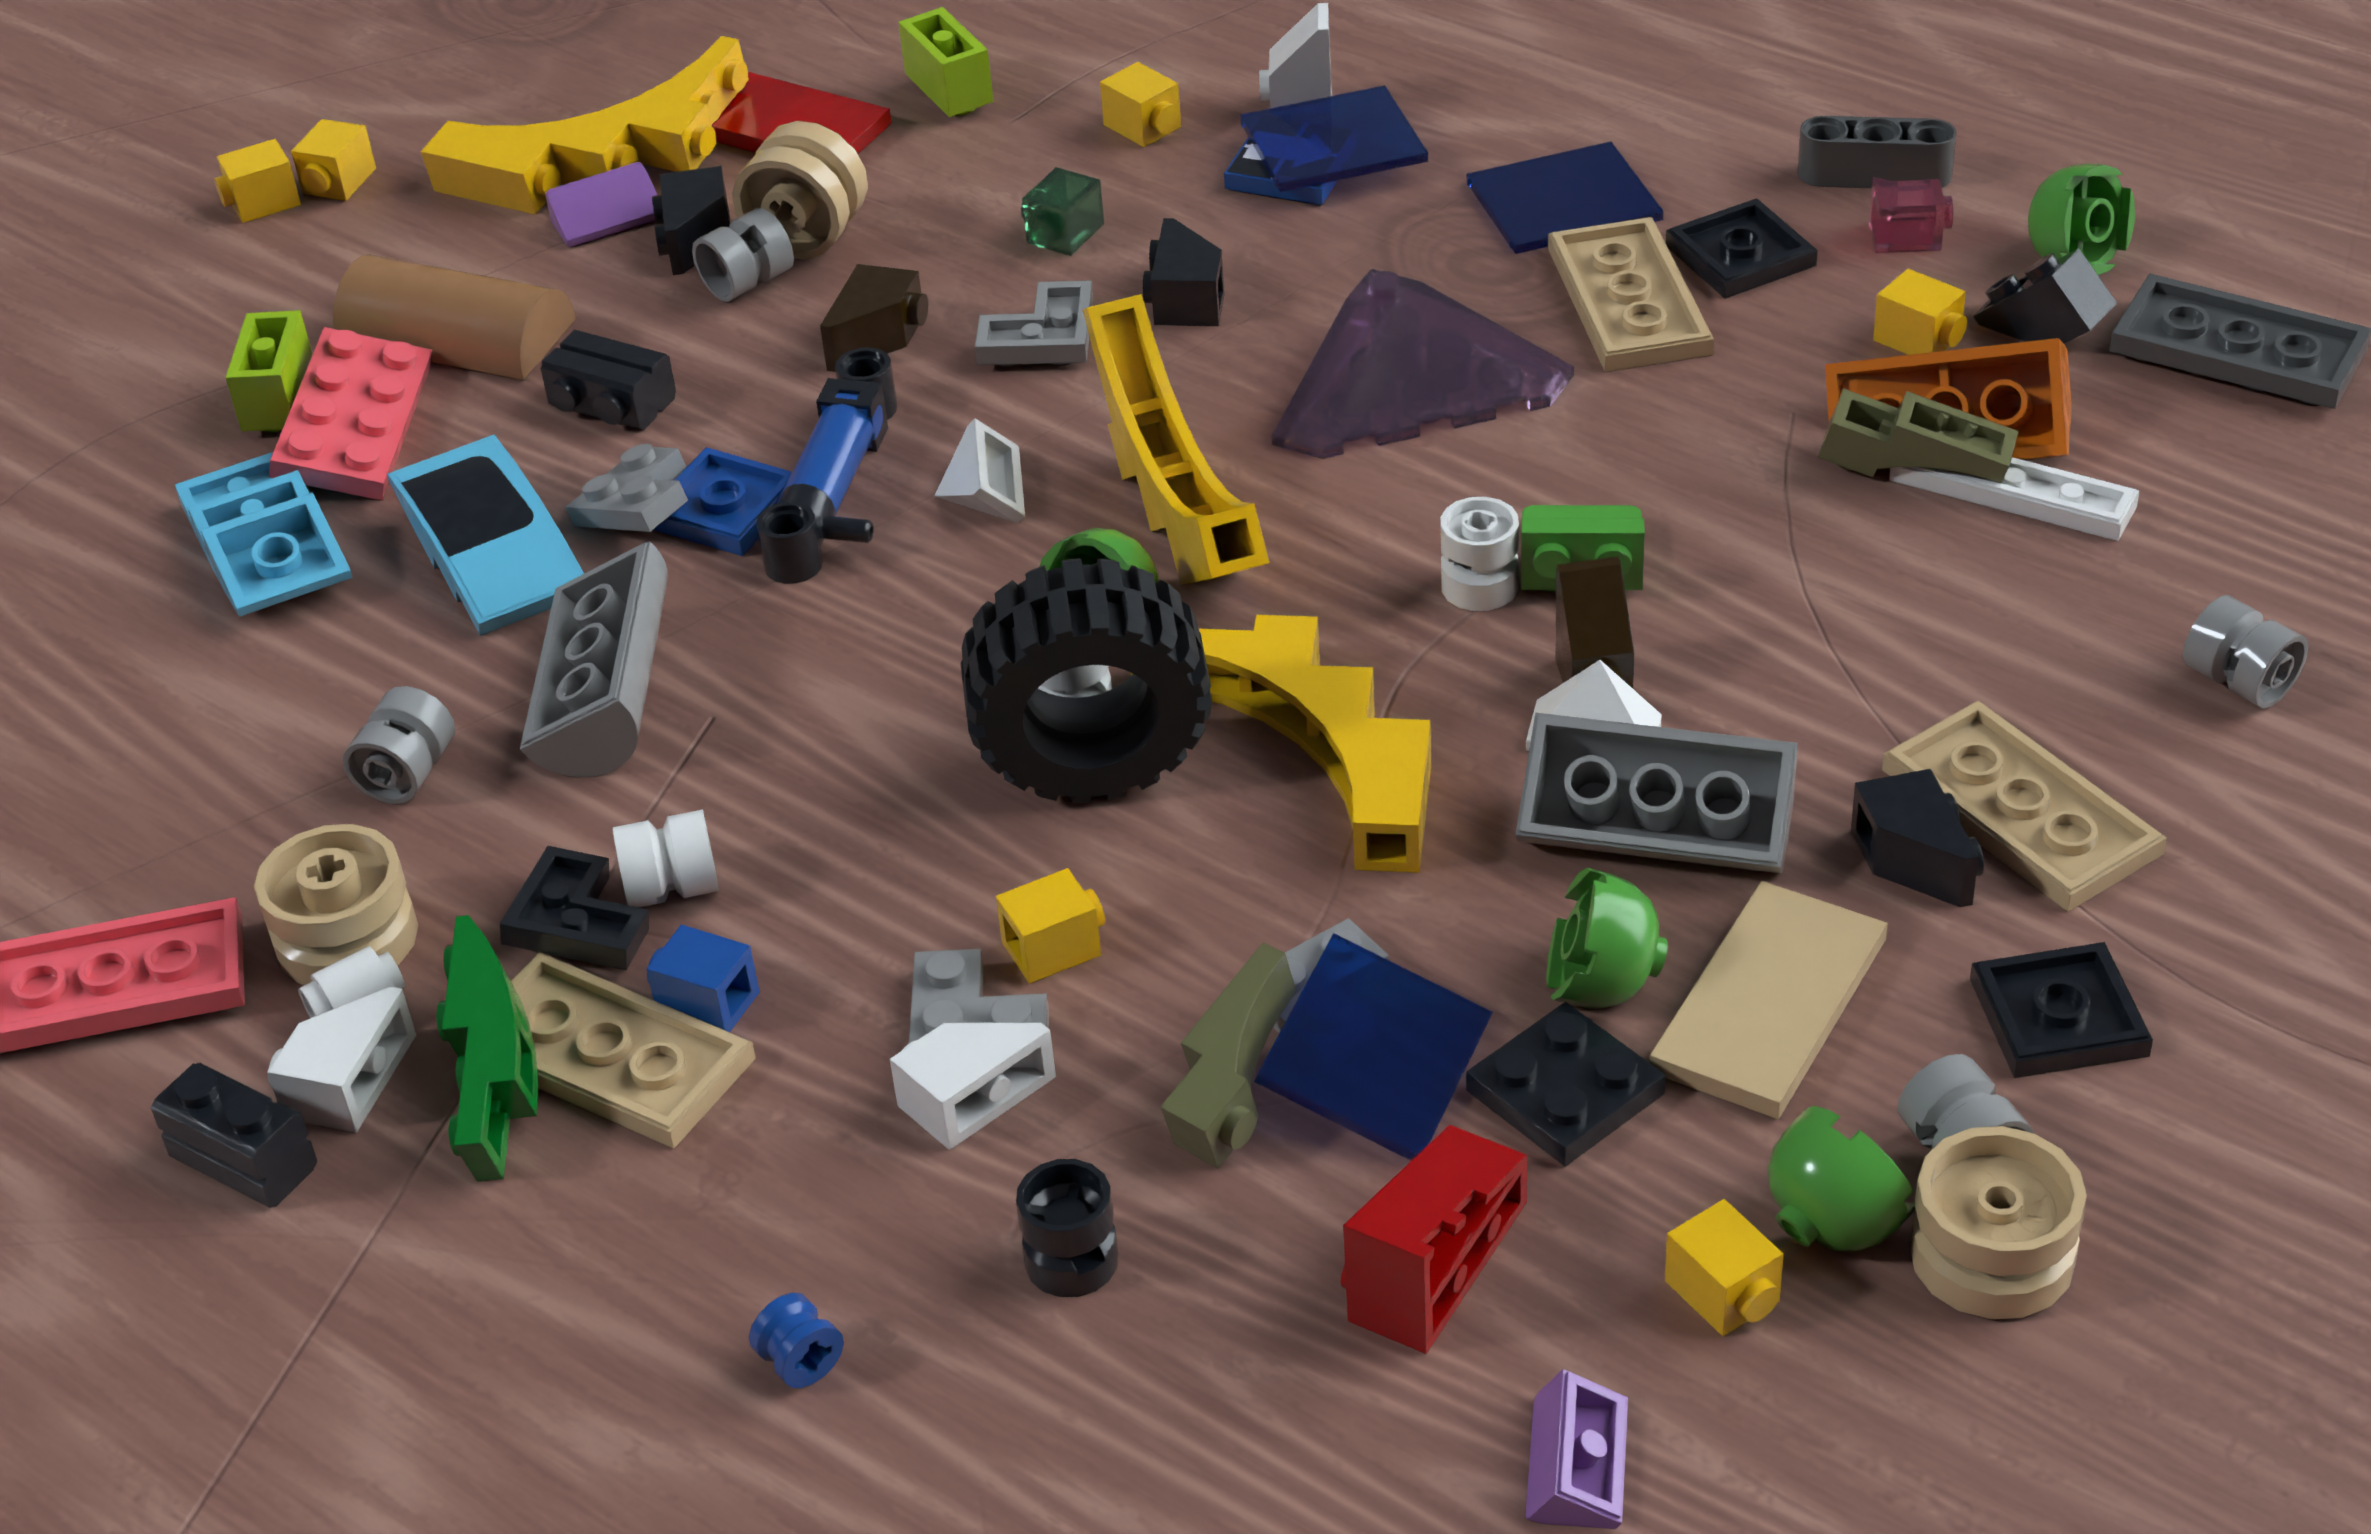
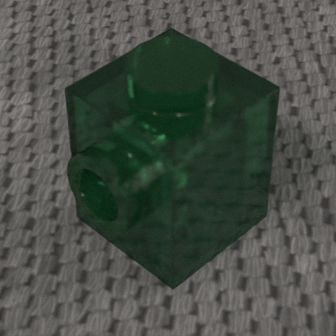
[1021,167,1104,256]

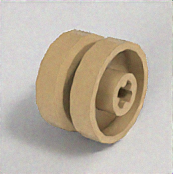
[732,121,868,260]
[254,824,419,985]
[1910,1126,2087,1319]

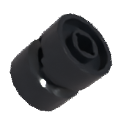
[1016,1159,1118,1297]

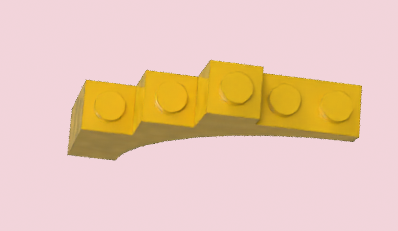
[420,36,749,215]
[1082,294,1270,585]
[1130,615,1431,873]

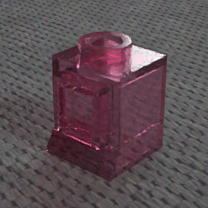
[1869,177,1953,253]

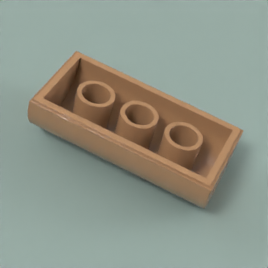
[333,254,576,380]

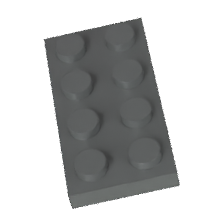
[2109,273,2371,409]

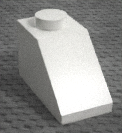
[1259,3,1332,120]
[267,986,416,1133]
[890,1023,1056,1150]

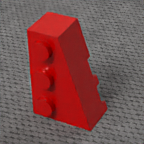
[1341,1124,1527,1354]

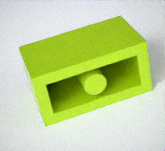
[898,7,994,117]
[225,310,313,432]

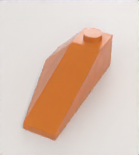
[1825,338,2072,460]

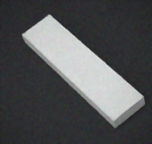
[1889,457,2139,541]

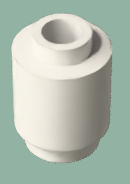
[298,946,405,1018]

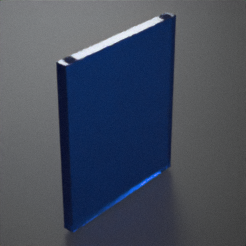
[1240,85,1428,192]
[1466,141,1664,254]
[1254,933,1493,1161]

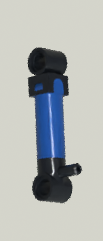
[756,347,897,584]

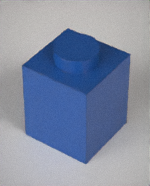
[646,924,760,1032]

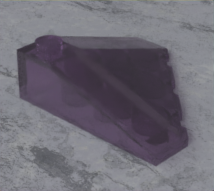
[1272,269,1574,459]

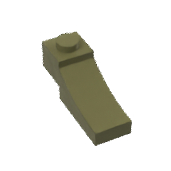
[1818,388,2018,484]
[1161,942,1297,1169]

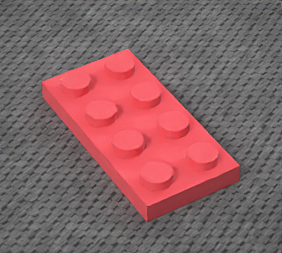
[269,327,432,500]
[0,897,245,1053]

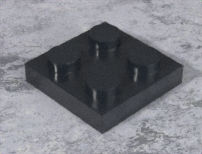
[1466,1001,1666,1167]

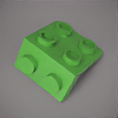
[1521,505,1645,591]

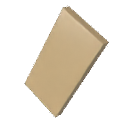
[1548,217,1714,372]
[1882,701,2167,912]
[1649,881,1888,1120]
[511,952,756,1149]

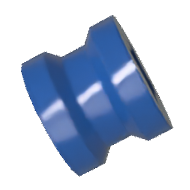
[749,1292,844,1388]

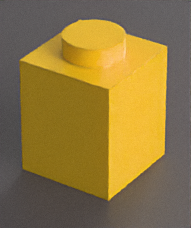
[1100,62,1181,147]
[291,119,376,201]
[214,138,301,223]
[1873,268,1967,355]
[996,868,1105,984]
[1665,1199,1784,1337]

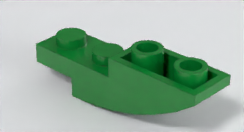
[436,915,538,1182]

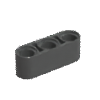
[1797,116,1957,190]

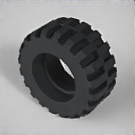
[960,558,1212,803]

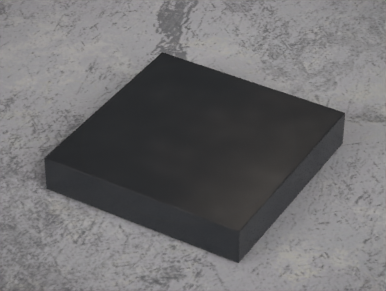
[1666,198,1818,299]
[1970,942,2153,1078]

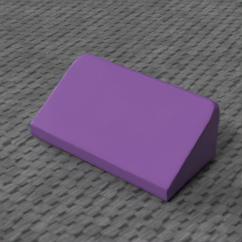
[545,162,657,248]
[1525,1369,1628,1529]

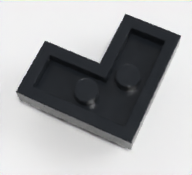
[500,846,649,970]

